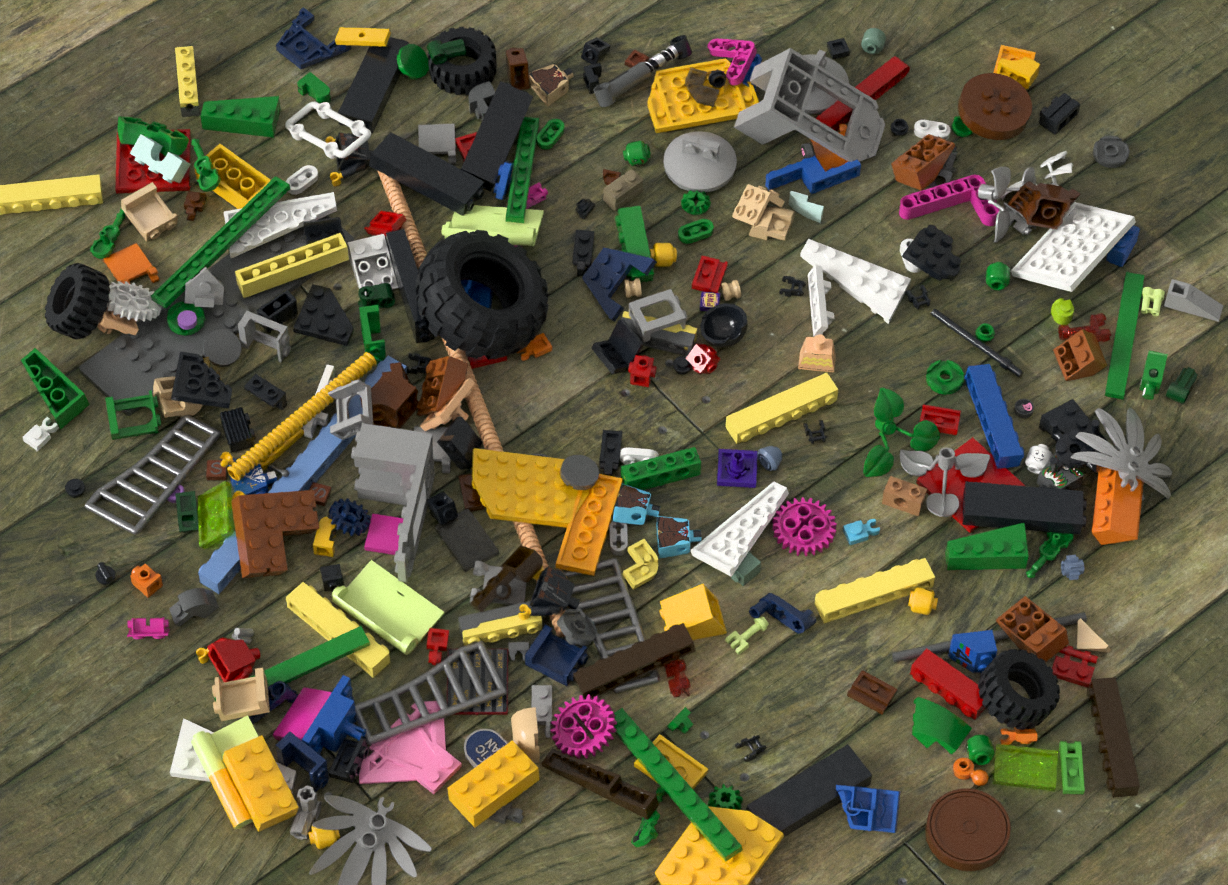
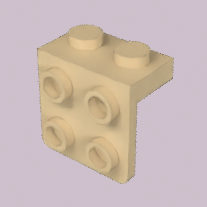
[732,184,785,226]

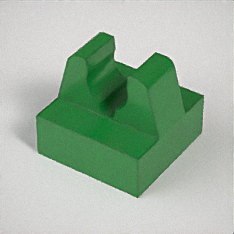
[667,707,694,734]

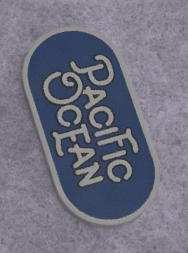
[464,729,528,794]

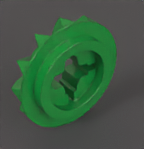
[681,190,711,215]

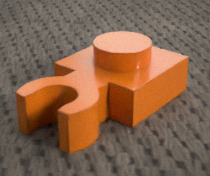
[517,333,552,361]

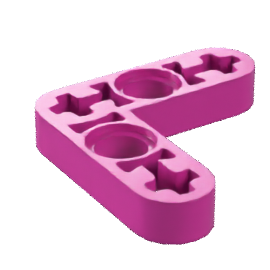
[707,38,757,86]

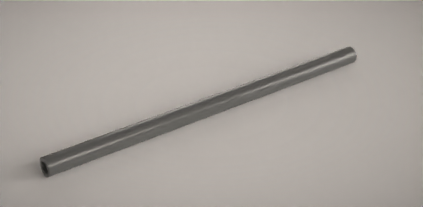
[892,612,1087,663]

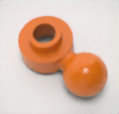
[953,758,989,786]

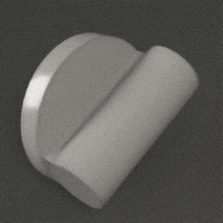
[232,628,254,644]

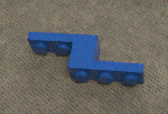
[765,156,861,194]

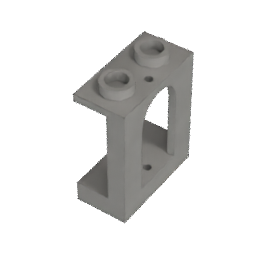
[629,289,688,343]
[238,311,291,362]
[328,380,373,440]

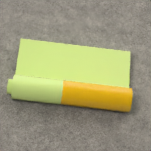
[191,715,259,829]

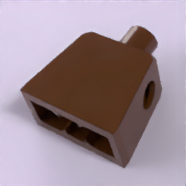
[506,47,529,90]

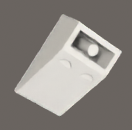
[347,234,398,296]

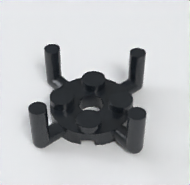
[1050,419,1100,473]

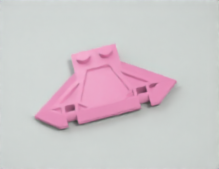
[359,701,462,794]

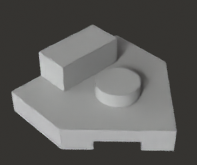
[184,267,224,308]

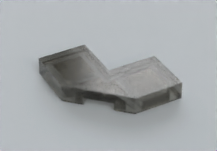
[685,67,719,107]

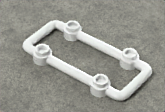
[285,102,371,159]

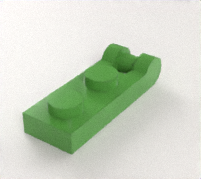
[1059,741,1085,794]

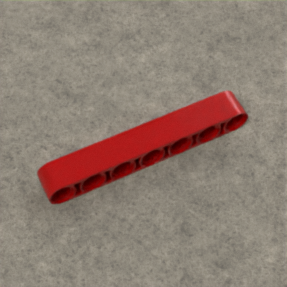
[816,56,910,131]

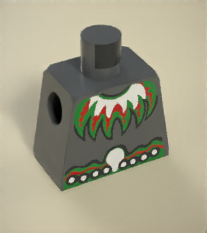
[1037,453,1084,490]

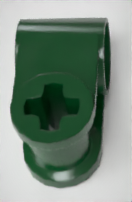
[358,283,396,308]

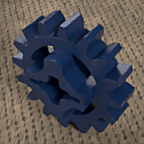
[328,498,371,536]

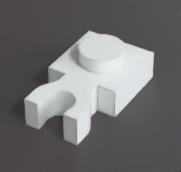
[23,417,59,451]

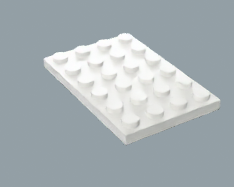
[1011,202,1136,292]

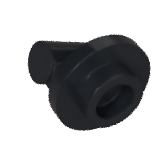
[575,198,595,219]
[95,562,116,585]

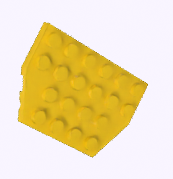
[647,58,759,133]
[472,448,589,528]
[655,806,784,885]

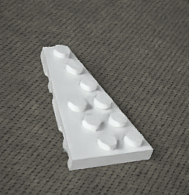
[224,192,337,258]
[800,239,911,324]
[691,482,789,577]
[170,718,297,793]

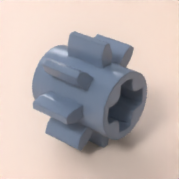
[1061,555,1084,580]

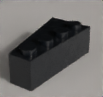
[1039,399,1107,474]

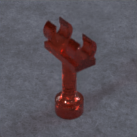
[1058,313,1112,342]

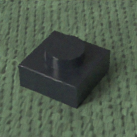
[827,38,850,59]

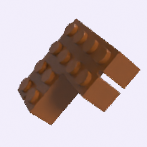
[231,490,319,578]

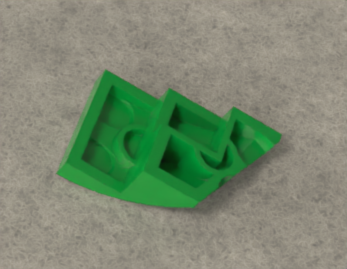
[912,697,972,755]

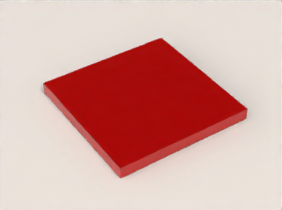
[115,129,191,194]
[916,437,1025,533]

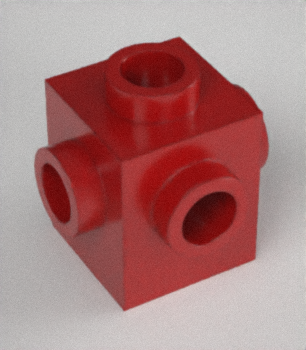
[686,344,721,374]
[628,355,657,387]

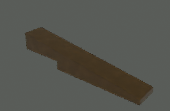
[541,749,659,820]

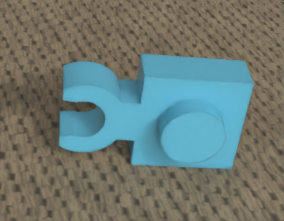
[842,519,880,545]

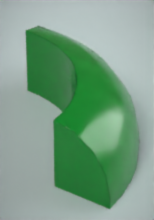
[117,116,189,156]

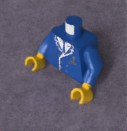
[220,452,277,499]

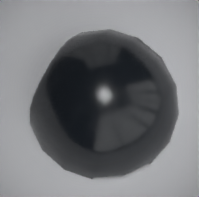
[700,303,748,348]

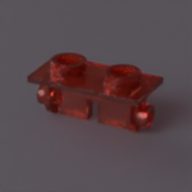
[665,659,691,697]

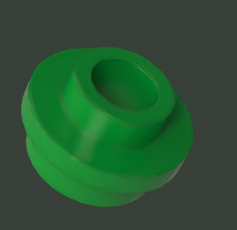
[976,323,995,342]

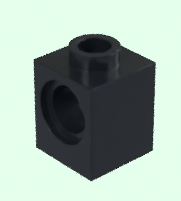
[426,491,459,525]

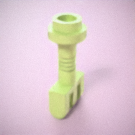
[725,616,769,655]

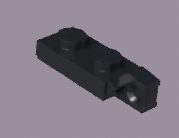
[573,230,595,276]
[600,430,623,476]

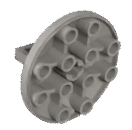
[803,49,849,115]
[664,131,737,193]

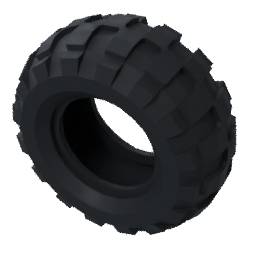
[415,230,548,360]

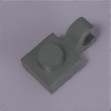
[488,802,524,824]

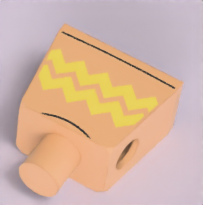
[798,334,836,373]

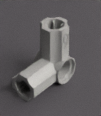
[290,786,322,840]

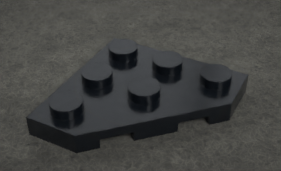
[293,284,354,346]
[171,351,232,409]

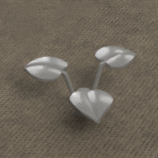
[978,166,1036,242]
[900,447,990,517]

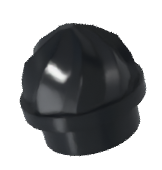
[709,69,726,88]

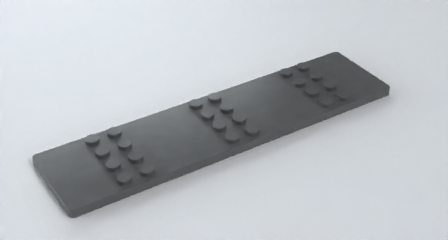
[79,215,354,416]

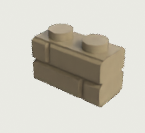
[603,169,643,211]

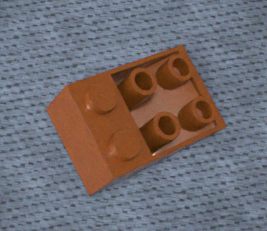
[891,134,955,191]
[417,356,468,416]
[996,596,1069,662]

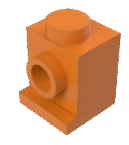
[130,564,163,598]

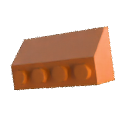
[1092,467,1144,545]

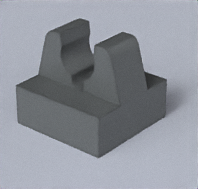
[508,642,529,660]

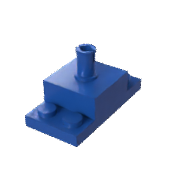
[302,675,366,755]

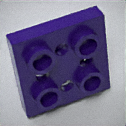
[717,449,757,488]

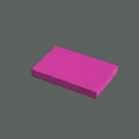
[273,687,332,740]

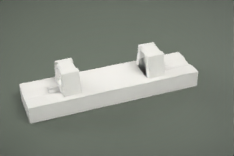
[808,265,835,336]
[303,365,335,439]

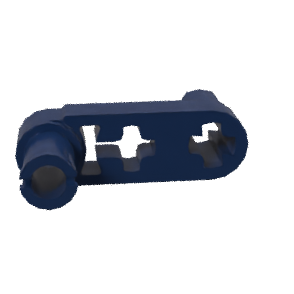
[749,593,816,634]
[237,681,298,725]

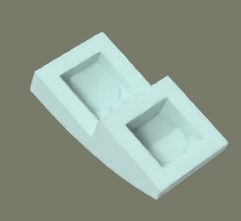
[789,191,824,223]

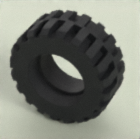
[428,27,497,95]
[45,263,110,340]
[978,649,1060,730]

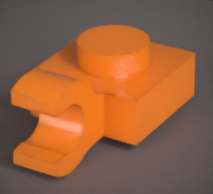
[1000,727,1037,746]

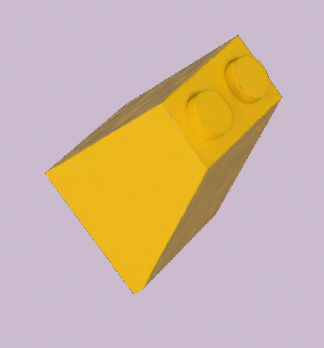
[660,584,727,640]

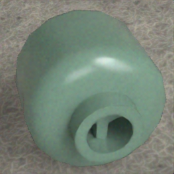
[861,28,886,55]

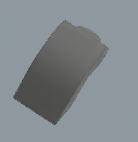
[468,81,495,121]
[169,588,219,626]

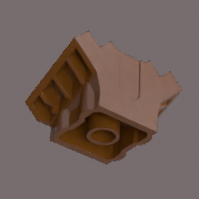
[1008,181,1081,230]
[360,362,419,429]

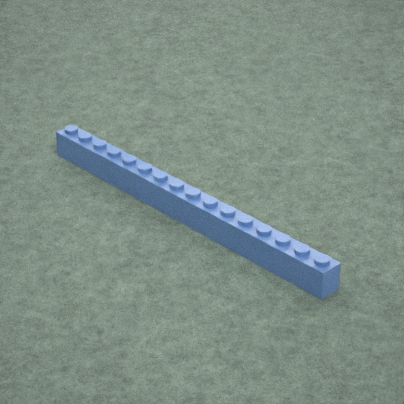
[198,356,407,594]

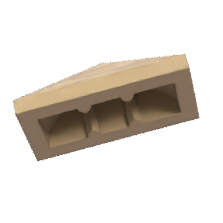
[1077,618,1111,653]

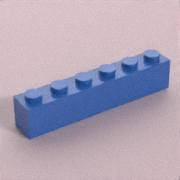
[965,364,1024,469]

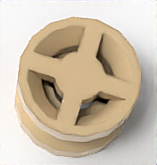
[624,278,642,298]
[721,280,741,301]

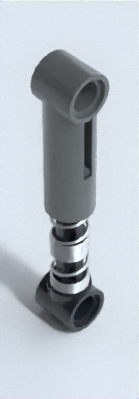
[593,35,692,107]

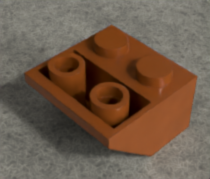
[1053,329,1108,381]

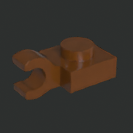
[184,191,207,221]

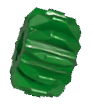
[708,783,743,810]

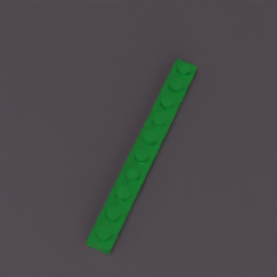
[151,176,290,309]
[614,708,743,862]

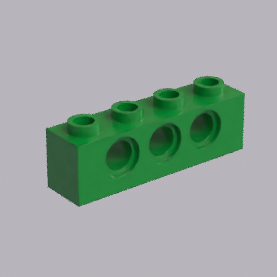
[621,447,701,490]

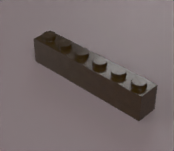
[573,623,696,699]
[1087,677,1140,798]

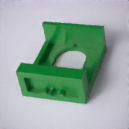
[359,305,386,366]
[105,390,161,440]

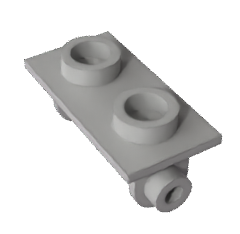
[1004,202,1036,235]

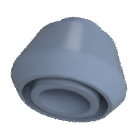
[757,446,782,471]

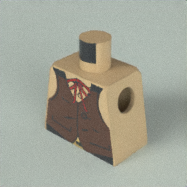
[529,64,574,107]

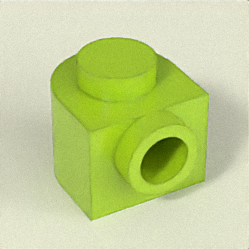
[1051,298,1074,325]

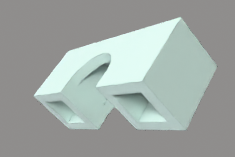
[130,135,191,183]

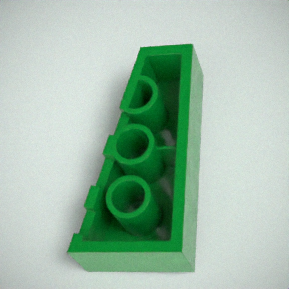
[200,96,281,138]
[615,206,654,283]
[21,348,90,429]
[945,523,1029,570]

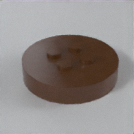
[958,73,1032,140]
[925,788,1011,871]

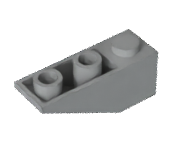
[1164,279,1223,322]

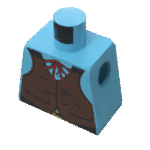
[612,484,660,525]
[656,516,702,558]

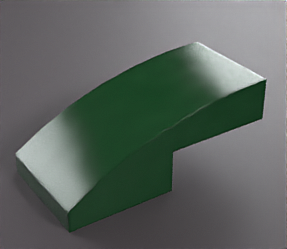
[175,491,199,532]

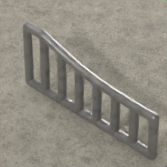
[85,415,221,535]
[563,558,660,693]
[355,640,507,745]

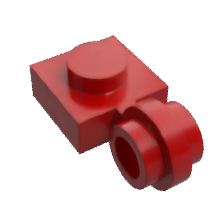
[427,628,449,666]

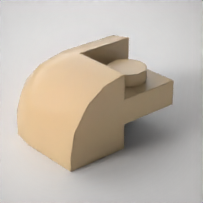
[749,206,795,241]
[153,376,203,418]
[511,707,540,763]

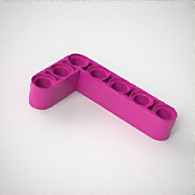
[899,174,1000,226]

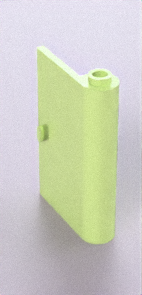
[442,205,544,247]
[331,560,445,655]

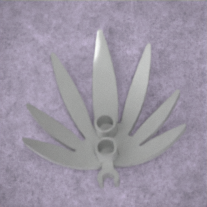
[1071,408,1172,499]
[309,795,432,885]

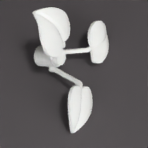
[1001,151,1073,201]

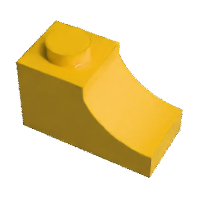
[997,56,1040,89]

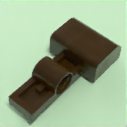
[470,545,543,612]

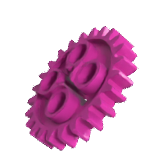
[772,497,837,556]
[551,694,617,759]

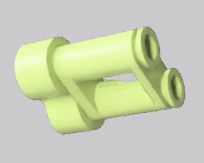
[1141,287,1165,316]

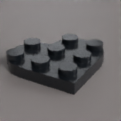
[902,225,961,281]

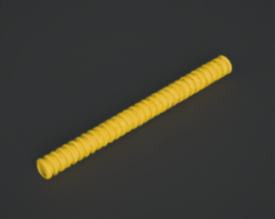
[227,352,377,481]

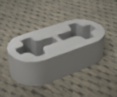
[609,522,628,556]

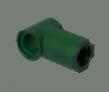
[427,39,466,65]
[1165,367,1198,405]

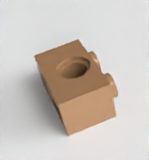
[882,476,927,516]

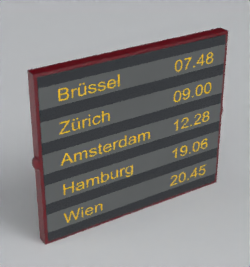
[447,649,508,715]

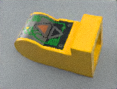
[313,517,337,557]

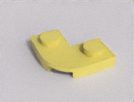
[622,539,658,590]

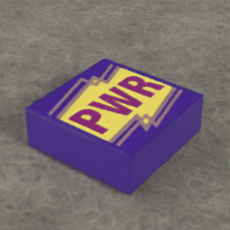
[700,292,720,311]

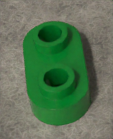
[537,119,564,150]
[678,219,714,244]

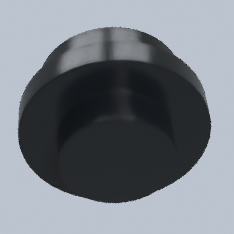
[890,119,909,136]
[673,356,692,375]
[65,479,85,498]

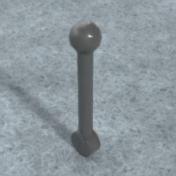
[267,463,289,477]

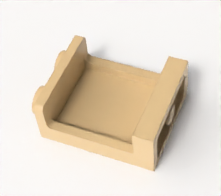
[121,182,178,242]
[212,668,270,721]

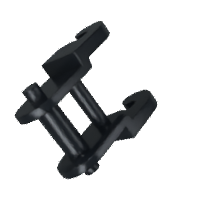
[779,276,806,297]
[906,285,931,310]
[407,353,432,374]
[803,420,827,444]
[735,735,767,762]

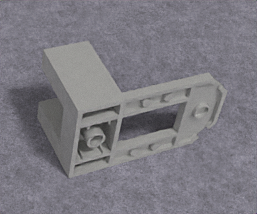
[734,48,885,162]
[351,423,435,582]

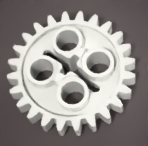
[106,281,162,322]

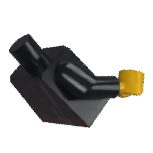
[325,132,374,187]
[518,566,580,620]

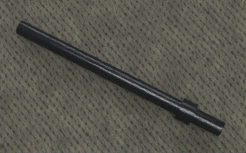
[931,308,1023,378]

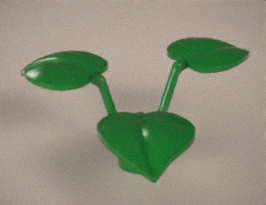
[863,388,940,477]

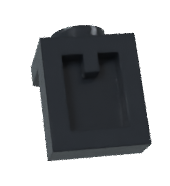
[581,37,611,64]
[583,63,602,94]
[320,564,344,591]

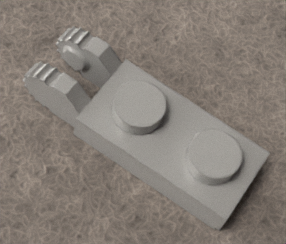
[532,685,552,738]

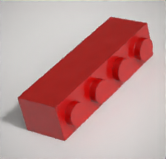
[910,648,987,720]

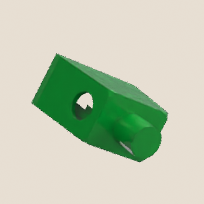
[1139,350,1168,400]

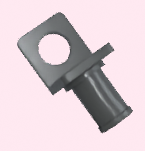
[930,150,958,187]

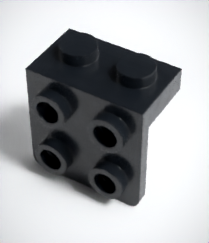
[591,319,643,375]
[437,416,482,470]

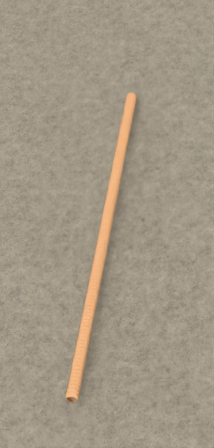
[377,170,566,637]

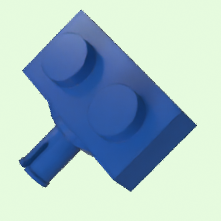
[494,161,514,200]

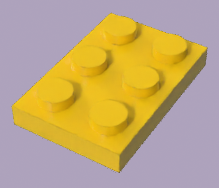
[634,734,708,789]

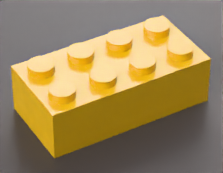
[194,144,271,209]
[222,735,299,832]
[447,740,540,828]

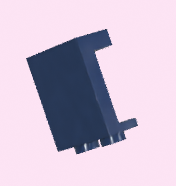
[525,625,589,686]
[276,732,329,792]

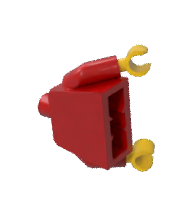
[196,638,261,682]

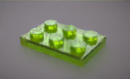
[197,481,233,549]
[993,744,1058,791]

